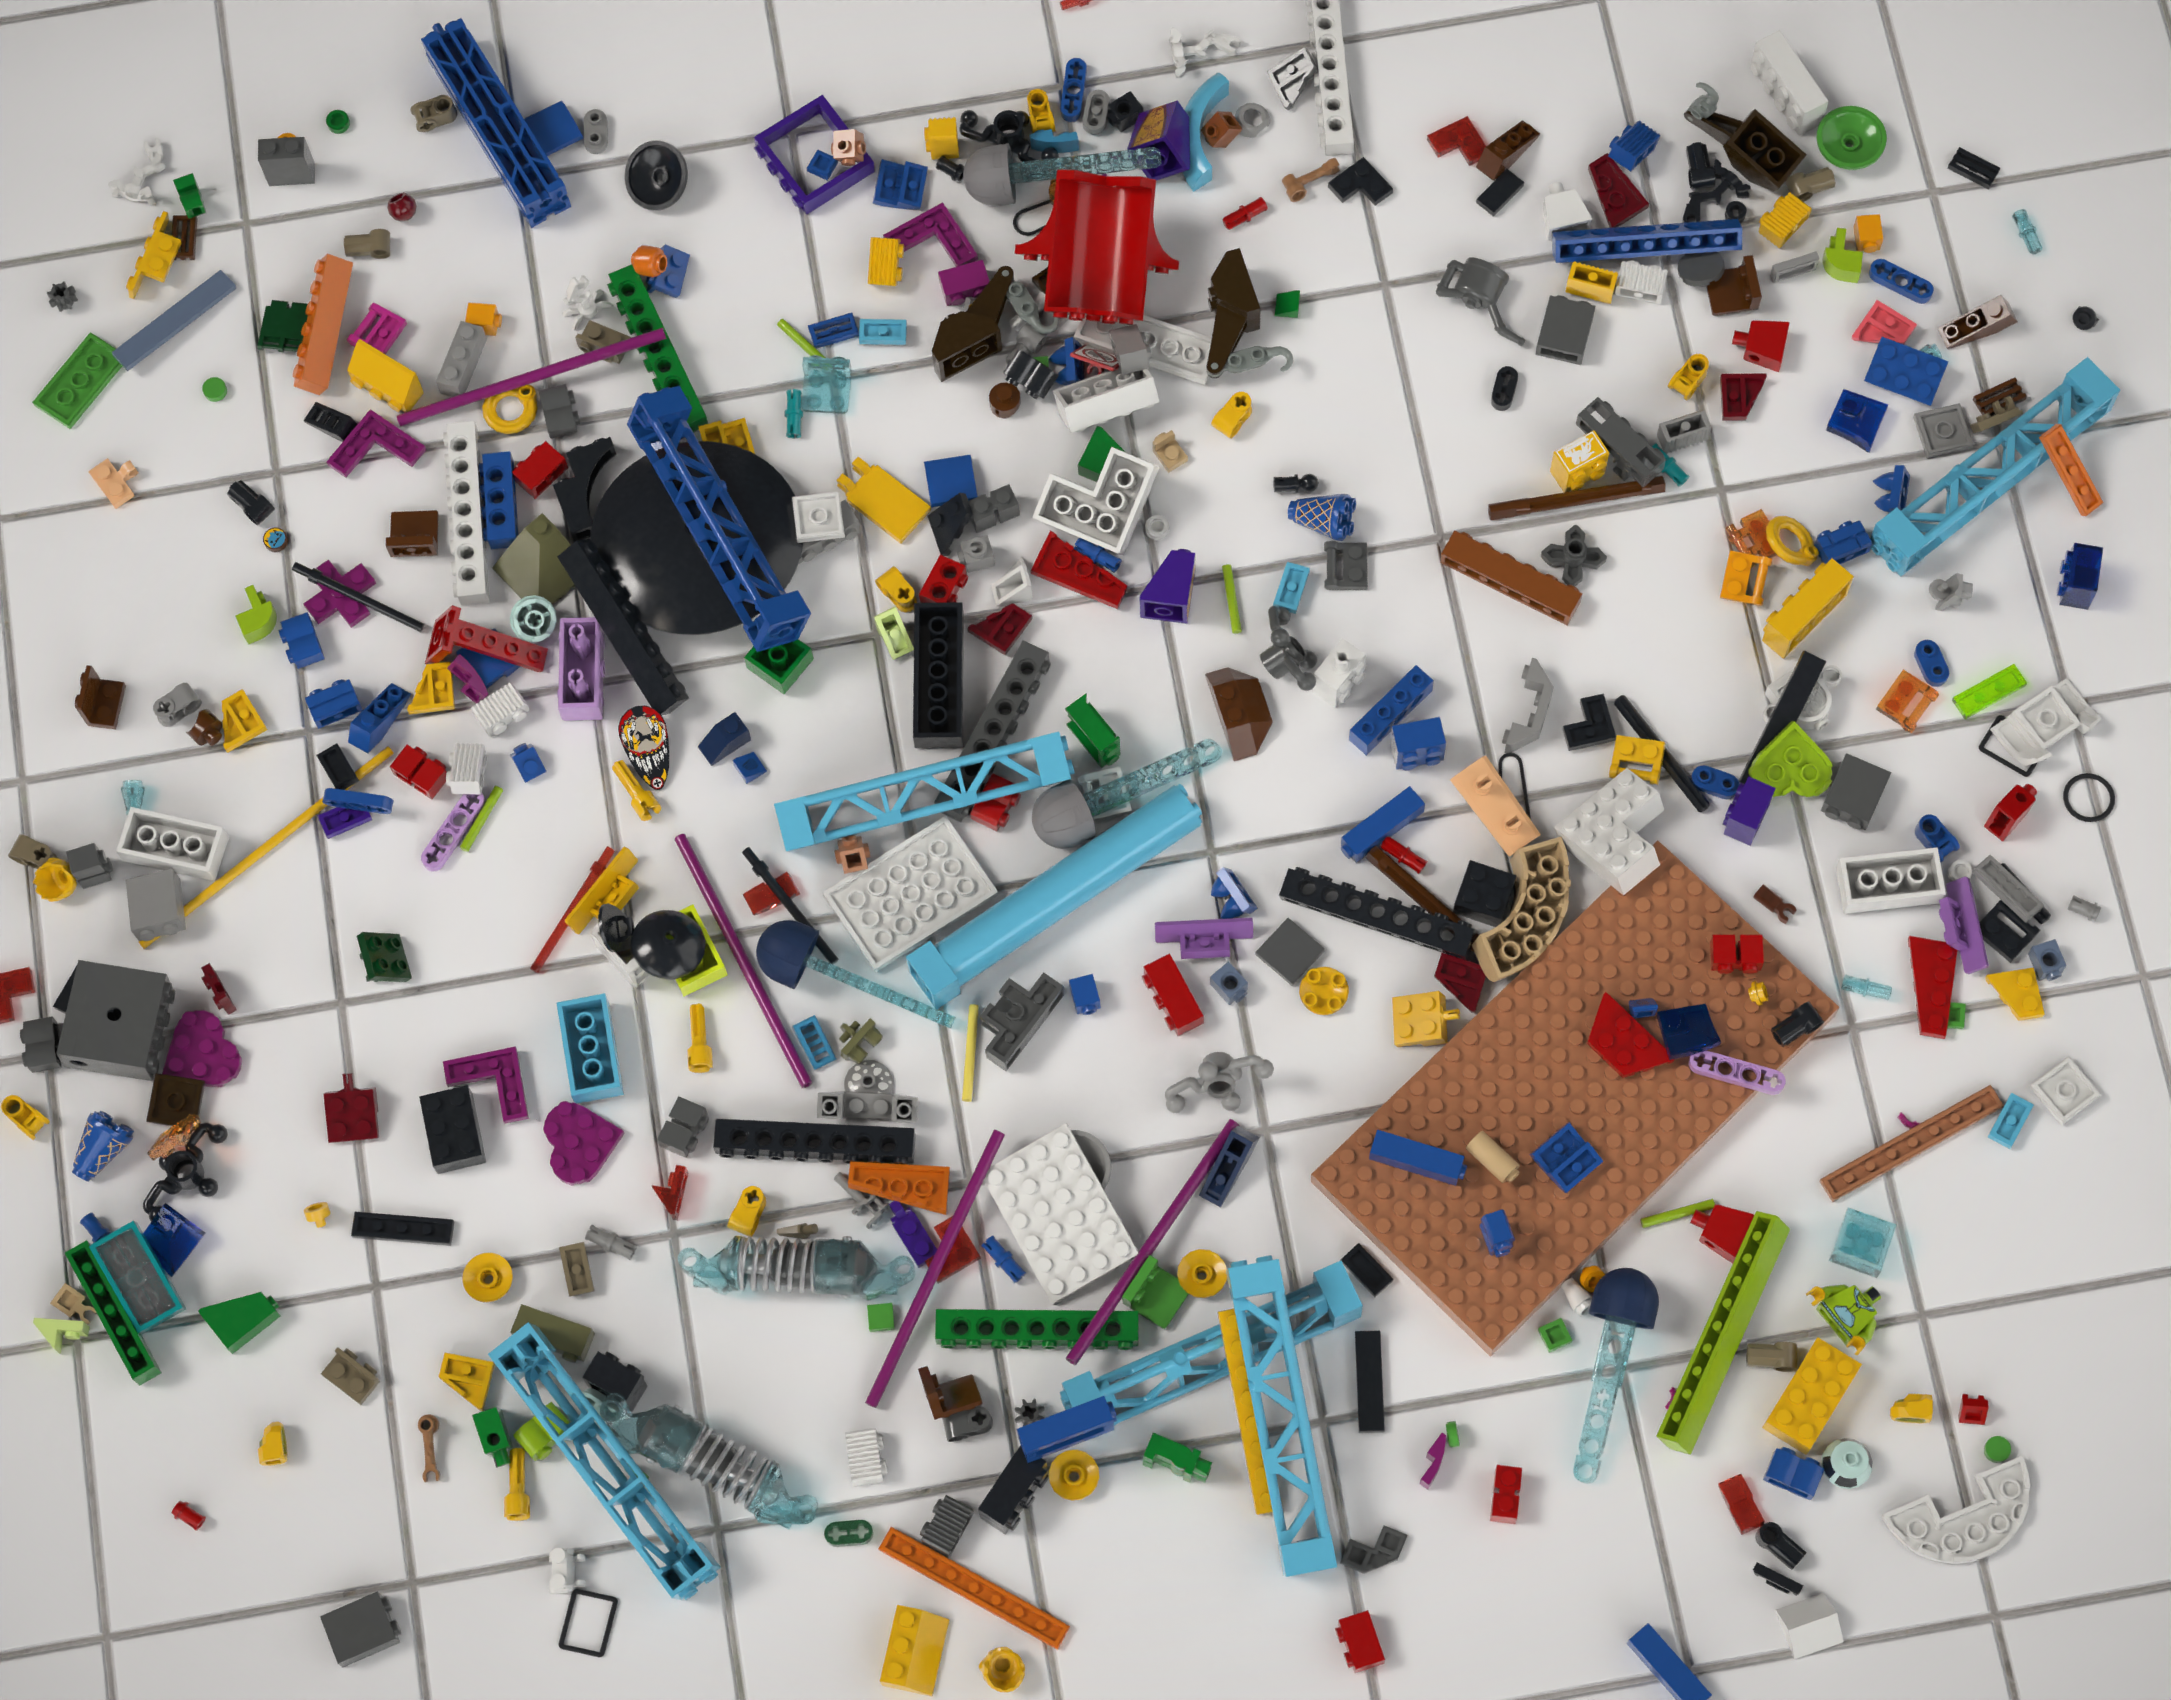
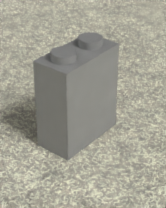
[126,868,186,941]

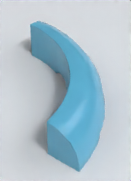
[1182,73,1229,192]

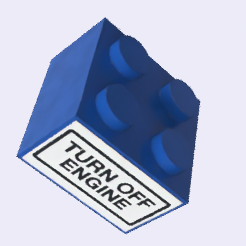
[1390,717,1446,771]

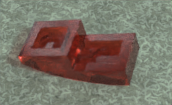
[743,872,800,916]
[1718,1474,1765,1535]

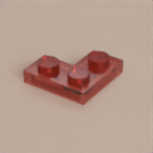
[1427,116,1486,166]
[0,967,35,1024]
[925,1216,981,1284]

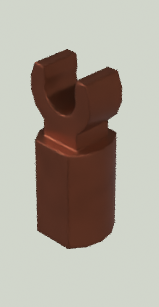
[1753,884,1797,924]

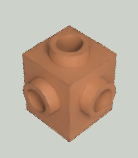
[831,129,866,166]
[834,835,871,874]

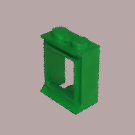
[1065,693,1121,768]

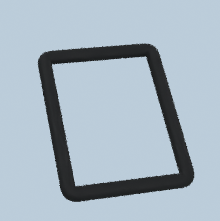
[1979,715,2037,777]
[559,1589,618,1657]

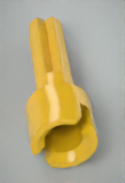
[612,760,661,821]
[687,1003,713,1073]
[504,1448,530,1521]

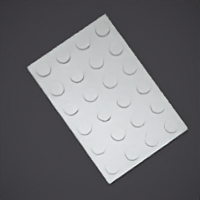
[822,815,999,973]
[984,1123,1139,1305]

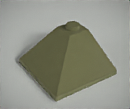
[492,513,575,605]

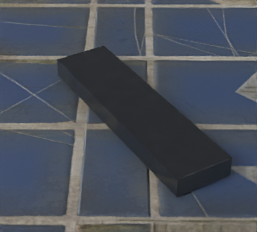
[351,1212,454,1246]
[1355,1331,1385,1433]

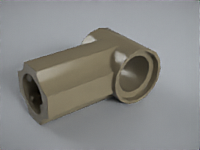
[1785,167,1836,202]
[344,229,390,259]
[1746,1342,1797,1372]

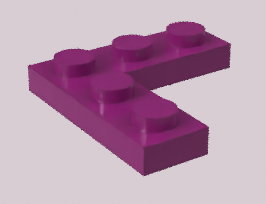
[883,202,978,267]
[326,409,426,478]
[443,1046,529,1124]

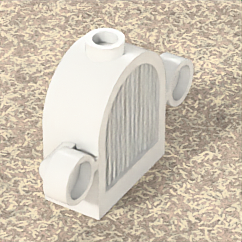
[1763,665,1842,730]

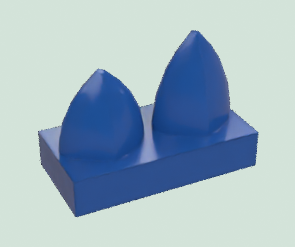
[1049,337,1085,386]
[1873,465,1910,512]
[1211,867,1258,919]

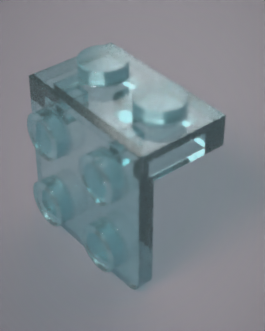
[801,355,852,414]

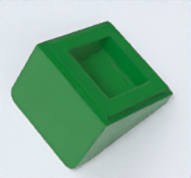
[1275,290,1300,318]

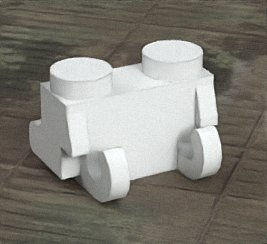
[549,1548,585,1594]

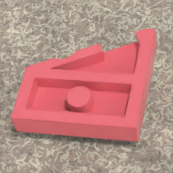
[1851,300,1917,345]

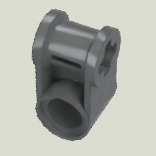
[942,1406,993,1442]

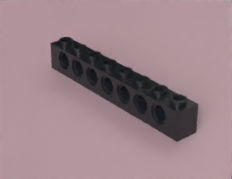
[1279,867,1476,960]
[713,1119,916,1164]

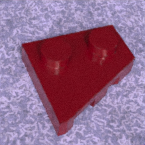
[1720,373,1767,421]
[967,603,1033,656]
[1434,953,1486,1014]
[201,963,237,1015]

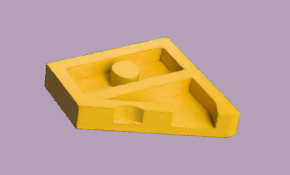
[407,662,455,715]
[222,689,268,753]
[1985,967,2045,1021]
[439,1353,495,1411]

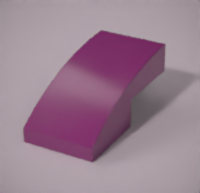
[447,654,489,703]
[1420,1433,1446,1490]

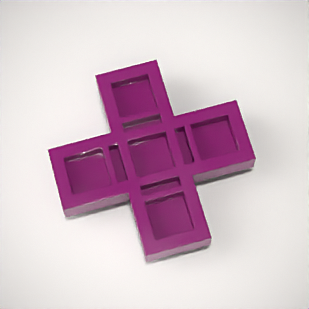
[303,559,376,628]

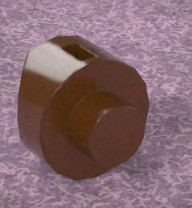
[989,382,1021,419]
[186,709,222,746]

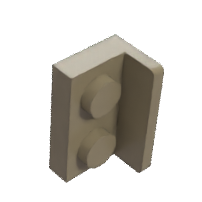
[575,320,631,364]
[321,1347,380,1405]

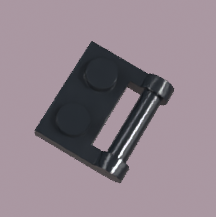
[1979,900,2041,963]

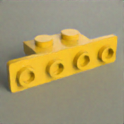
[126,211,181,299]
[565,847,639,935]

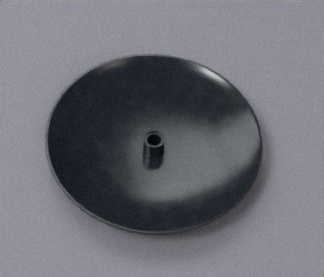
[590,441,803,635]

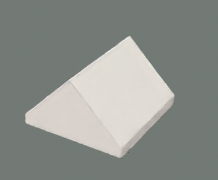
[1775,1593,1843,1660]

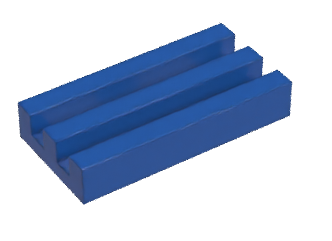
[808,313,859,349]

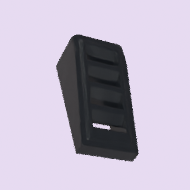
[303,402,357,442]

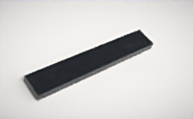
[1738,651,1826,784]

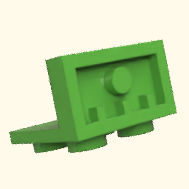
[1122,1255,1189,1329]

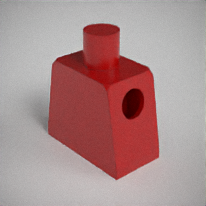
[1732,320,1790,372]
[1983,784,2037,842]
[1690,1204,1754,1263]

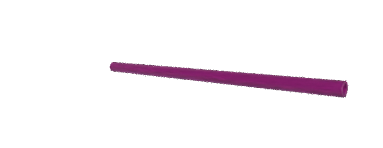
[397,328,666,427]
[674,834,813,1088]
[1066,1119,1239,1365]
[865,1130,1005,1408]

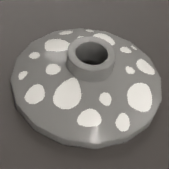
[844,1060,893,1093]

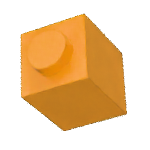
[1853,214,1883,253]
[465,303,502,336]

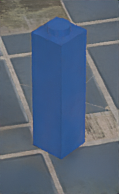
[1340,786,1425,863]
[1369,1129,1467,1186]
[1627,1623,1712,1700]

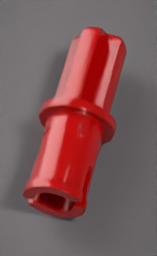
[1222,197,1268,230]
[1380,836,1428,874]

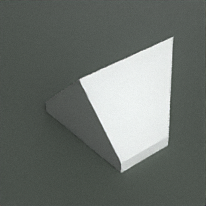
[991,557,1032,607]

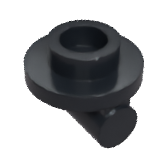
[2073,306,2099,330]

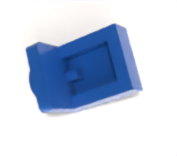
[510,743,547,783]

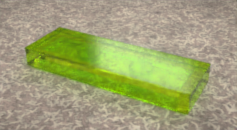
[1952,664,2027,720]

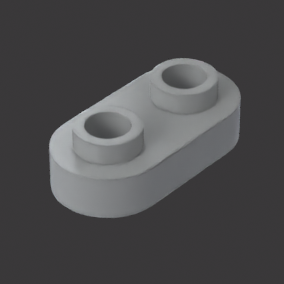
[1083,90,1110,135]
[584,109,608,154]

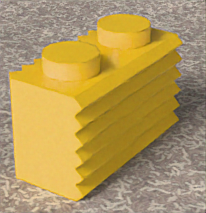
[924,117,959,160]
[1759,192,1812,248]
[868,237,904,286]
[1565,261,1618,304]

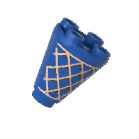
[1288,494,1356,541]
[72,1111,134,1182]

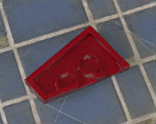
[1588,153,1649,228]

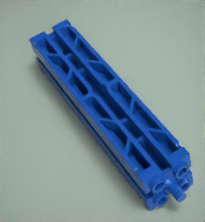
[421,18,571,228]

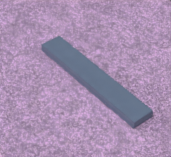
[112,270,237,371]

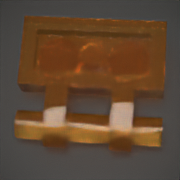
[1725,509,1777,568]

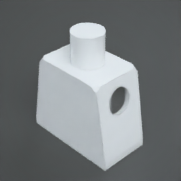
[1543,182,1592,240]

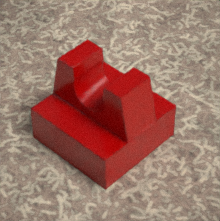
[1958,1394,1989,1425]

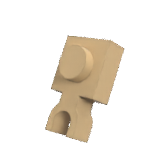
[50,1283,97,1325]

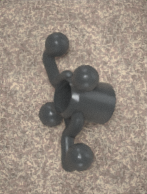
[1260,606,1317,691]

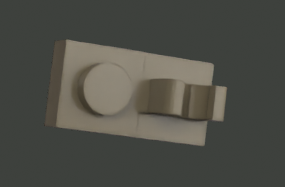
[1970,396,2023,433]
[559,1242,595,1297]

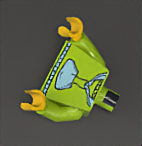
[1806,1285,1881,1355]

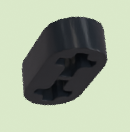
[1491,366,1518,411]

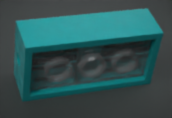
[89,1221,186,1334]

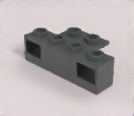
[1576,397,1666,487]
[980,972,1064,1071]

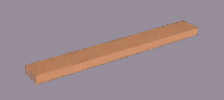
[1819,1085,2004,1202]

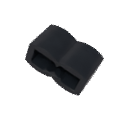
[1003,348,1059,400]

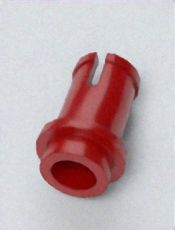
[171,1501,206,1531]

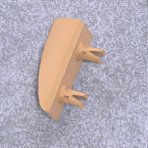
[1450,755,1541,857]

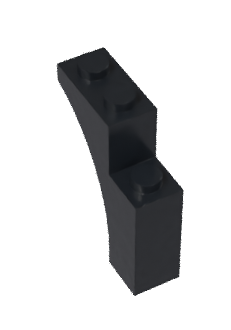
[553,437,616,542]

